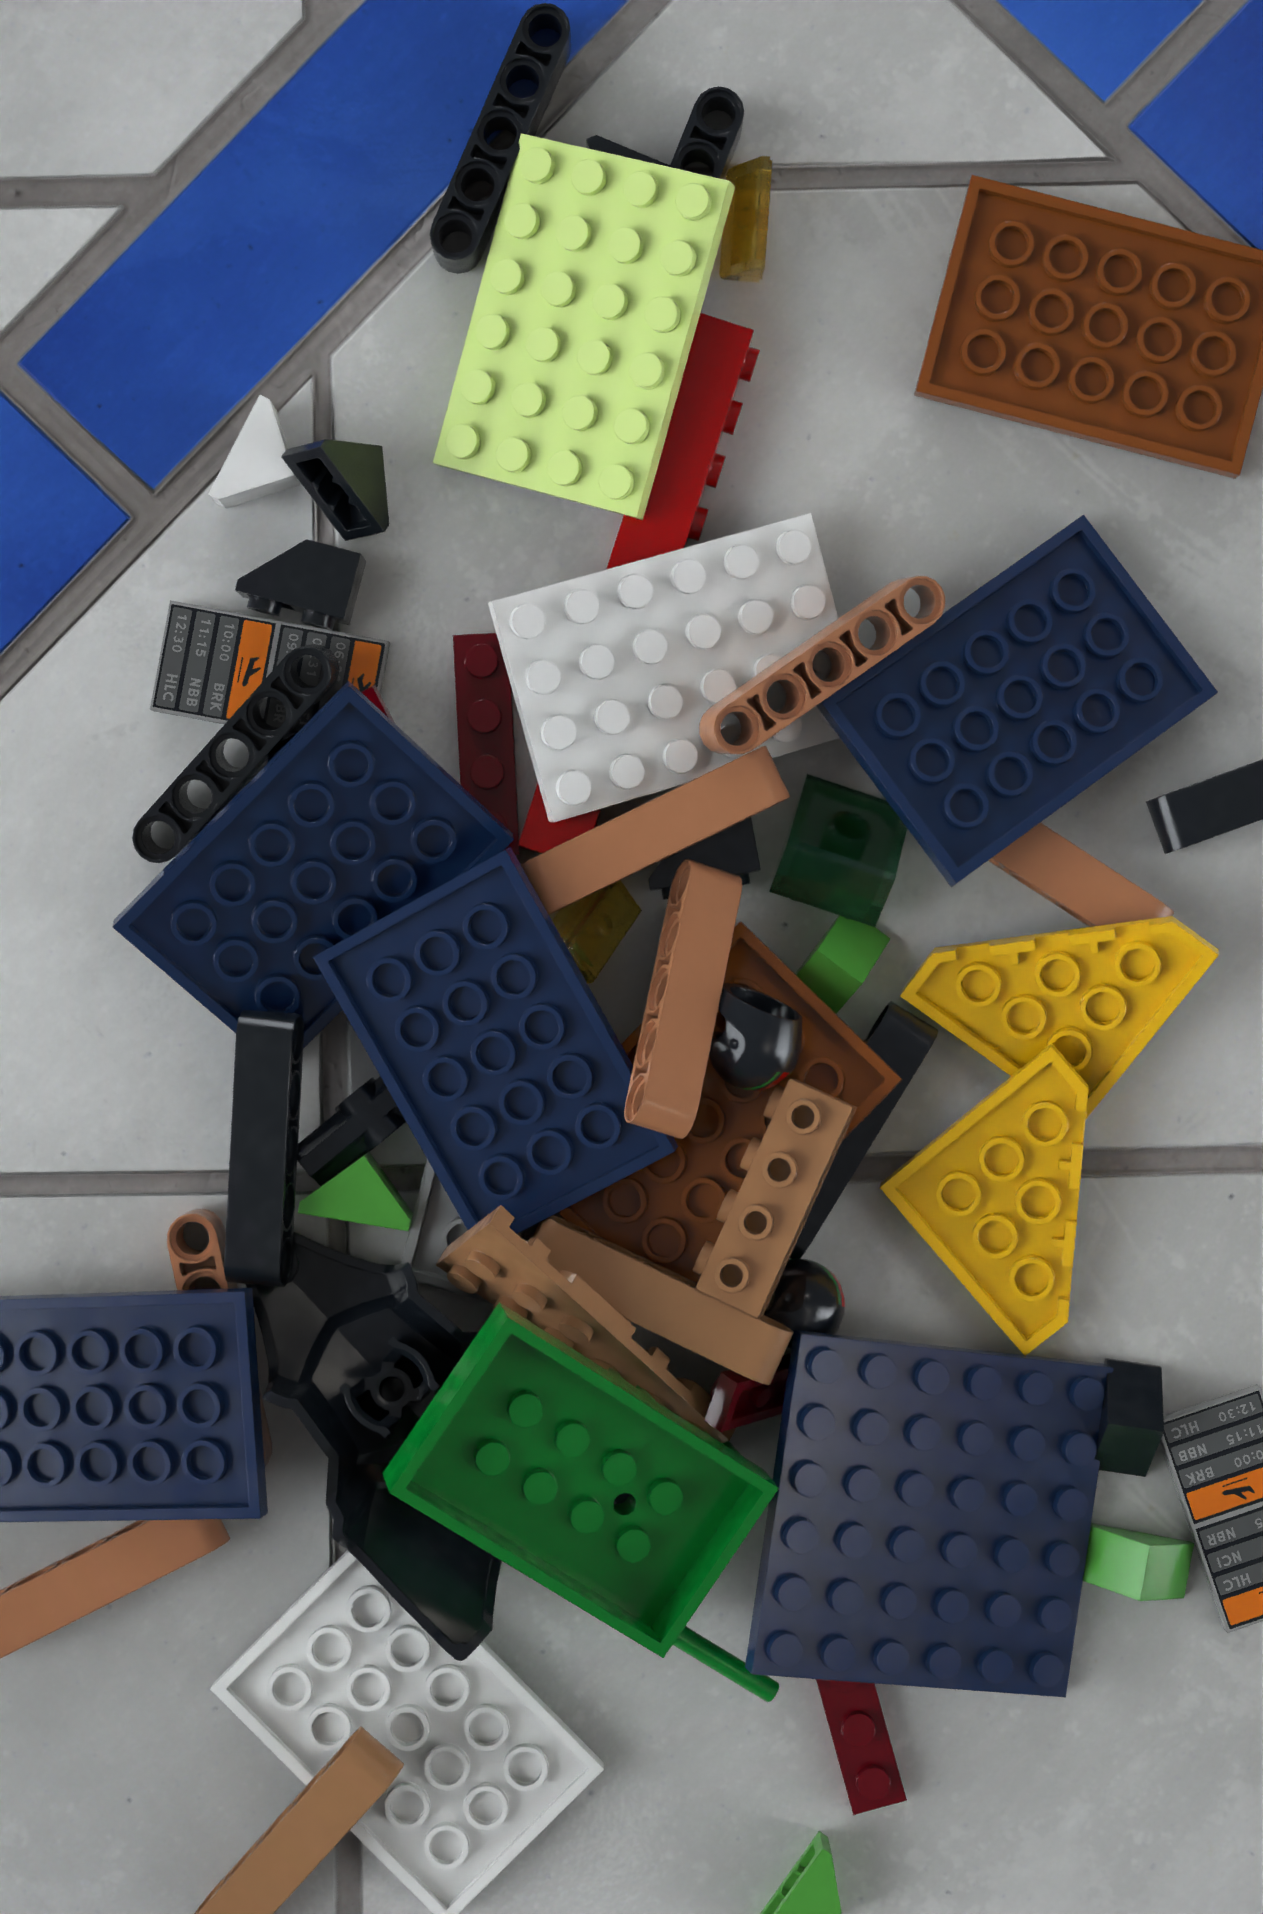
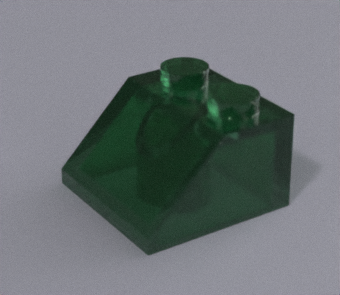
[769,774,907,927]

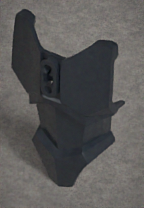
[245,1232,629,1661]

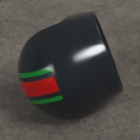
[709,983,803,1091]
[764,1258,845,1348]

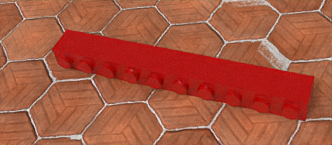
[518,313,760,854]

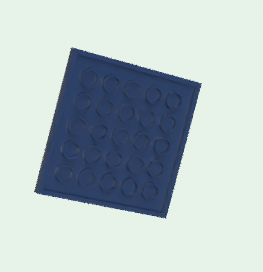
[745,1330,1114,1697]

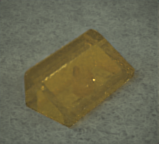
[719,156,773,282]
[552,880,642,984]

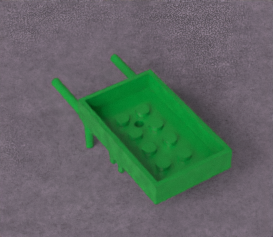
[382,1302,779,1702]

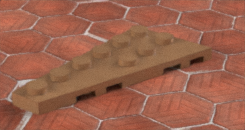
[436,1205,736,1443]

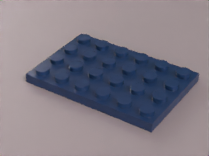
[817,515,1218,888]
[112,681,514,1049]
[313,847,678,1234]
[0,1288,268,1522]

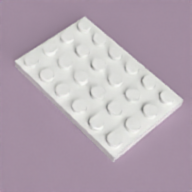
[488,513,840,823]
[210,1550,604,1914]

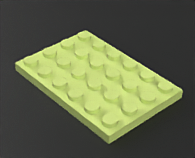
[433,133,735,520]

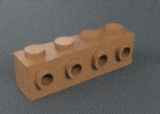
[693,1079,857,1318]

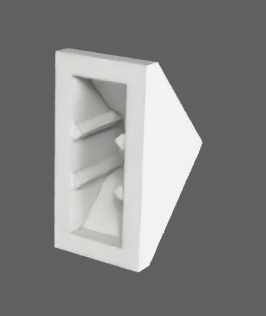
[208,395,300,508]

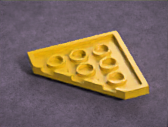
[900,916,1219,1119]
[879,1043,1089,1356]

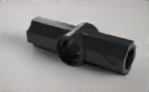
[297,1077,406,1186]

